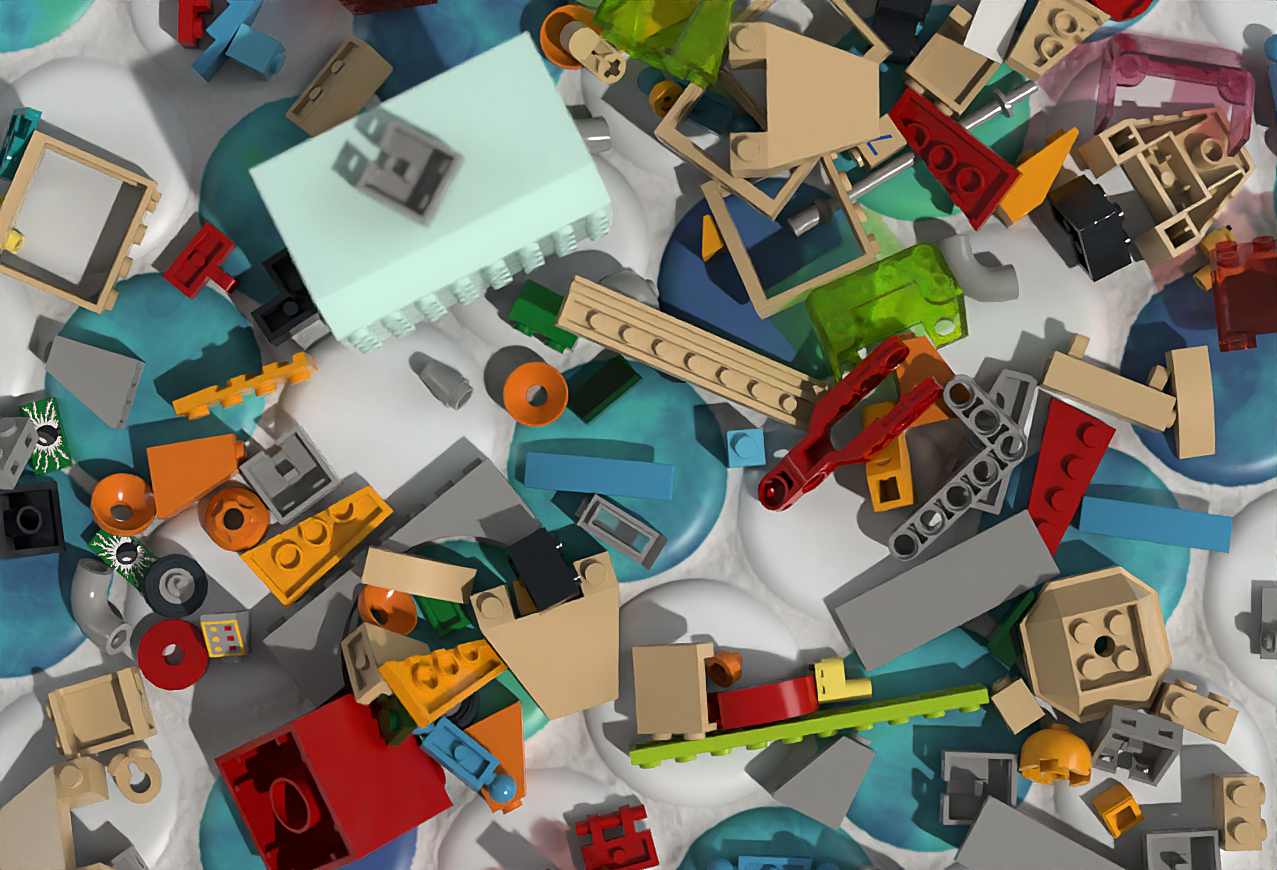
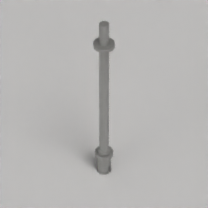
[786,79,1038,239]

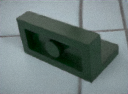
[568,354,643,426]
[980,590,1036,668]

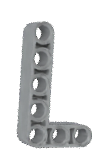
[888,374,1028,562]

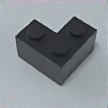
[865,0,932,66]
[1047,174,1132,282]
[251,247,323,347]
[505,527,582,615]

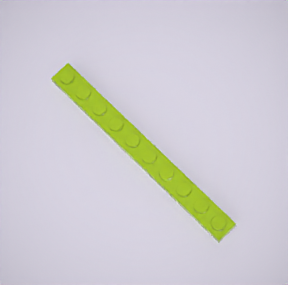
[629,683,989,769]

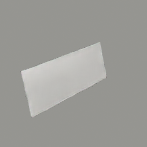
[963,0,1026,64]

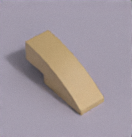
[1165,345,1215,459]
[361,545,477,604]

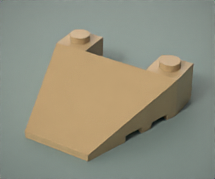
[729,22,880,178]
[1078,107,1257,271]
[470,551,619,721]
[0,756,117,870]

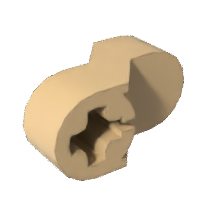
[560,21,626,84]

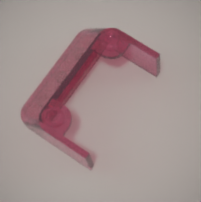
[1093,33,1255,157]

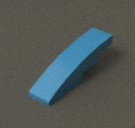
[191,0,264,82]
[524,452,675,501]
[1079,496,1234,553]

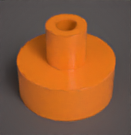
[705,649,743,688]

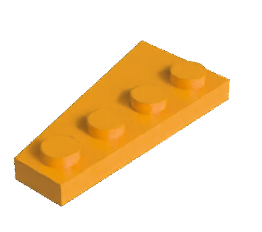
[172,351,318,421]
[239,485,395,609]
[377,638,509,730]

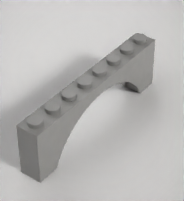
[262,458,544,708]

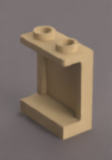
[900,4,1013,121]
[340,622,430,705]
[632,642,717,740]
[45,666,158,761]

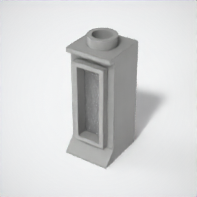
[575,494,669,570]

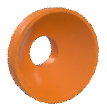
[540,5,605,70]
[503,362,569,427]
[90,473,157,537]
[204,487,271,552]
[358,584,418,636]

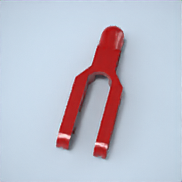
[758,335,944,512]

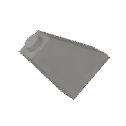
[44,335,145,430]
[771,732,876,831]

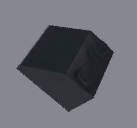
[0,481,66,561]

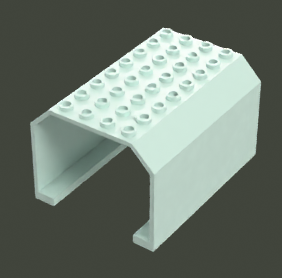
[249,32,614,355]

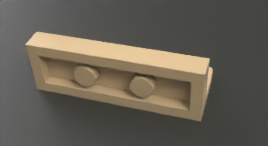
[284,34,393,138]

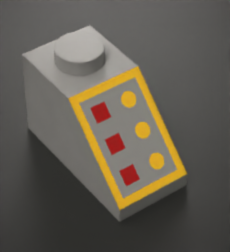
[200,611,252,664]

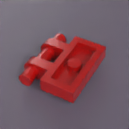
[574,804,660,870]

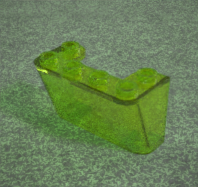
[590,0,736,90]
[805,242,969,386]

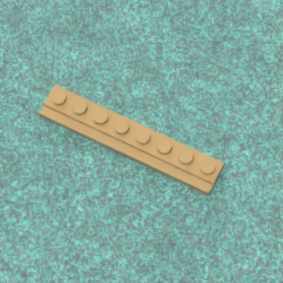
[554,275,832,434]

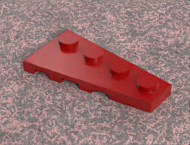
[888,86,1023,232]
[1026,397,1116,557]

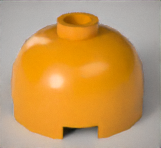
[1018,724,1092,787]

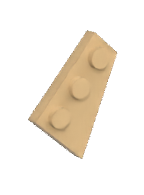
[1004,0,1111,82]

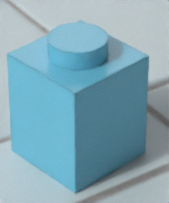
[226,23,286,80]
[725,428,766,469]

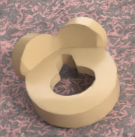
[107,747,162,804]

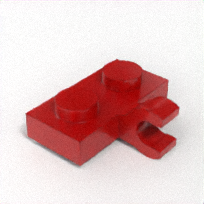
[162,221,240,300]

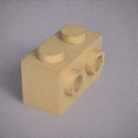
[1149,679,1239,745]
[1212,773,1267,851]

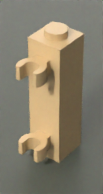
[1037,333,1177,433]

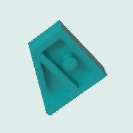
[0,107,42,181]

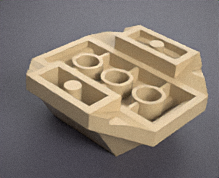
[1016,565,1172,724]

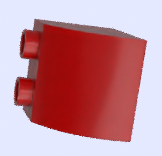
[214,691,453,870]

